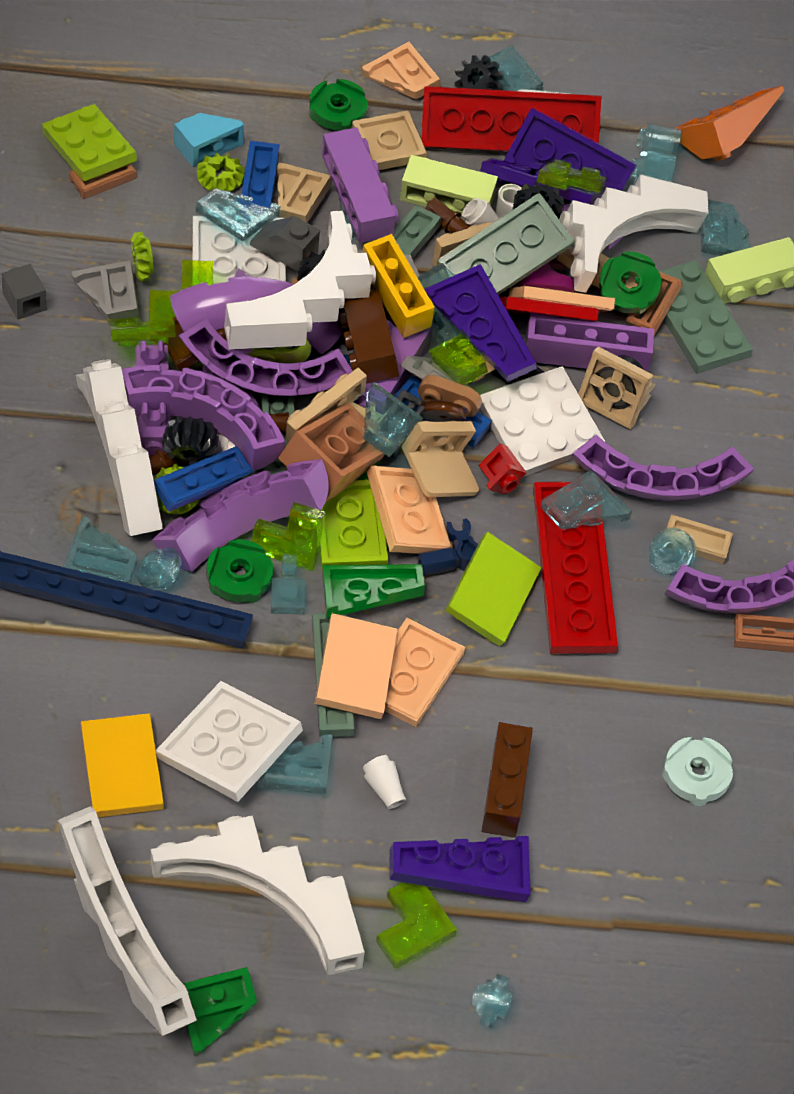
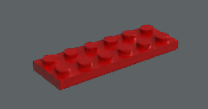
[421,86,602,151]
[533,482,618,654]

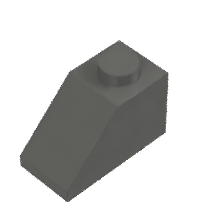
[250,216,320,271]

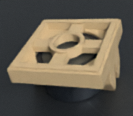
[578,346,655,430]

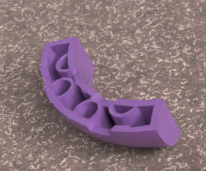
[170,277,343,355]
[179,318,353,396]
[122,365,285,471]
[572,434,754,501]
[152,459,329,572]
[664,559,794,614]

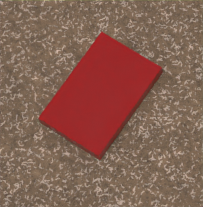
[500,296,599,321]

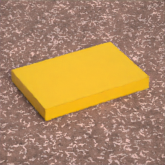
[81,713,164,818]

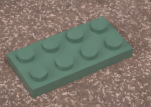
[437,193,575,295]
[657,260,753,374]

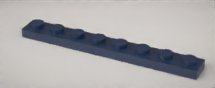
[0,551,253,649]

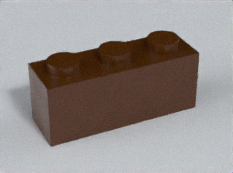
[339,289,399,383]
[481,722,533,838]

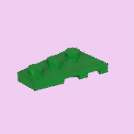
[322,564,425,619]

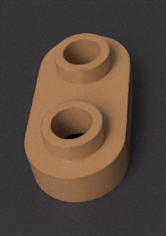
[418,375,482,417]

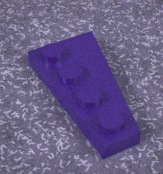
[504,108,637,191]
[480,158,606,205]
[424,264,536,382]
[389,836,530,902]

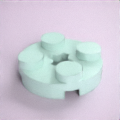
[662,737,733,806]

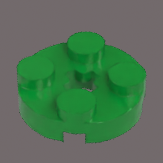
[309,79,368,131]
[599,251,661,314]
[206,539,273,603]

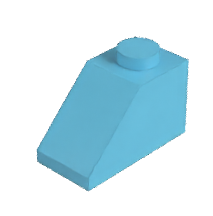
[174,113,244,167]

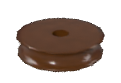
[420,400,468,422]

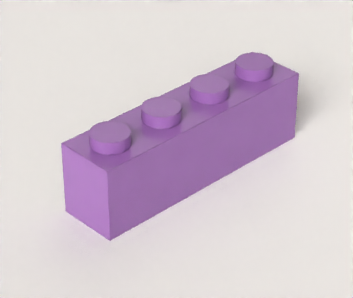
[321,127,399,243]
[525,313,654,372]

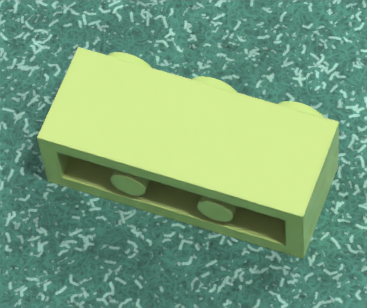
[400,155,498,216]
[705,237,794,304]

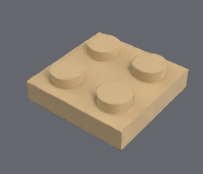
[352,111,427,170]

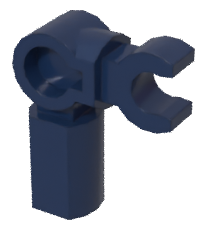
[417,518,478,576]

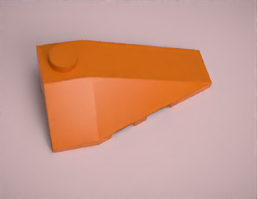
[669,85,784,161]

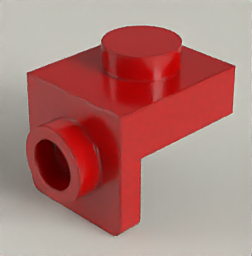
[479,443,527,495]

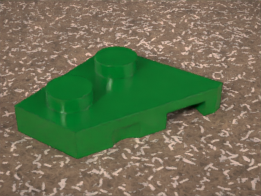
[182,967,257,1056]

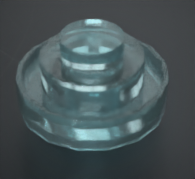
[649,527,696,576]
[135,548,182,589]
[471,973,514,1029]

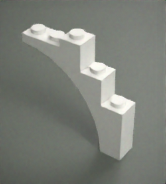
[559,174,708,293]
[224,211,376,349]
[76,359,163,536]
[57,806,196,1036]
[151,816,365,976]

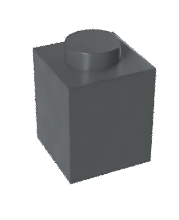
[1,264,47,320]

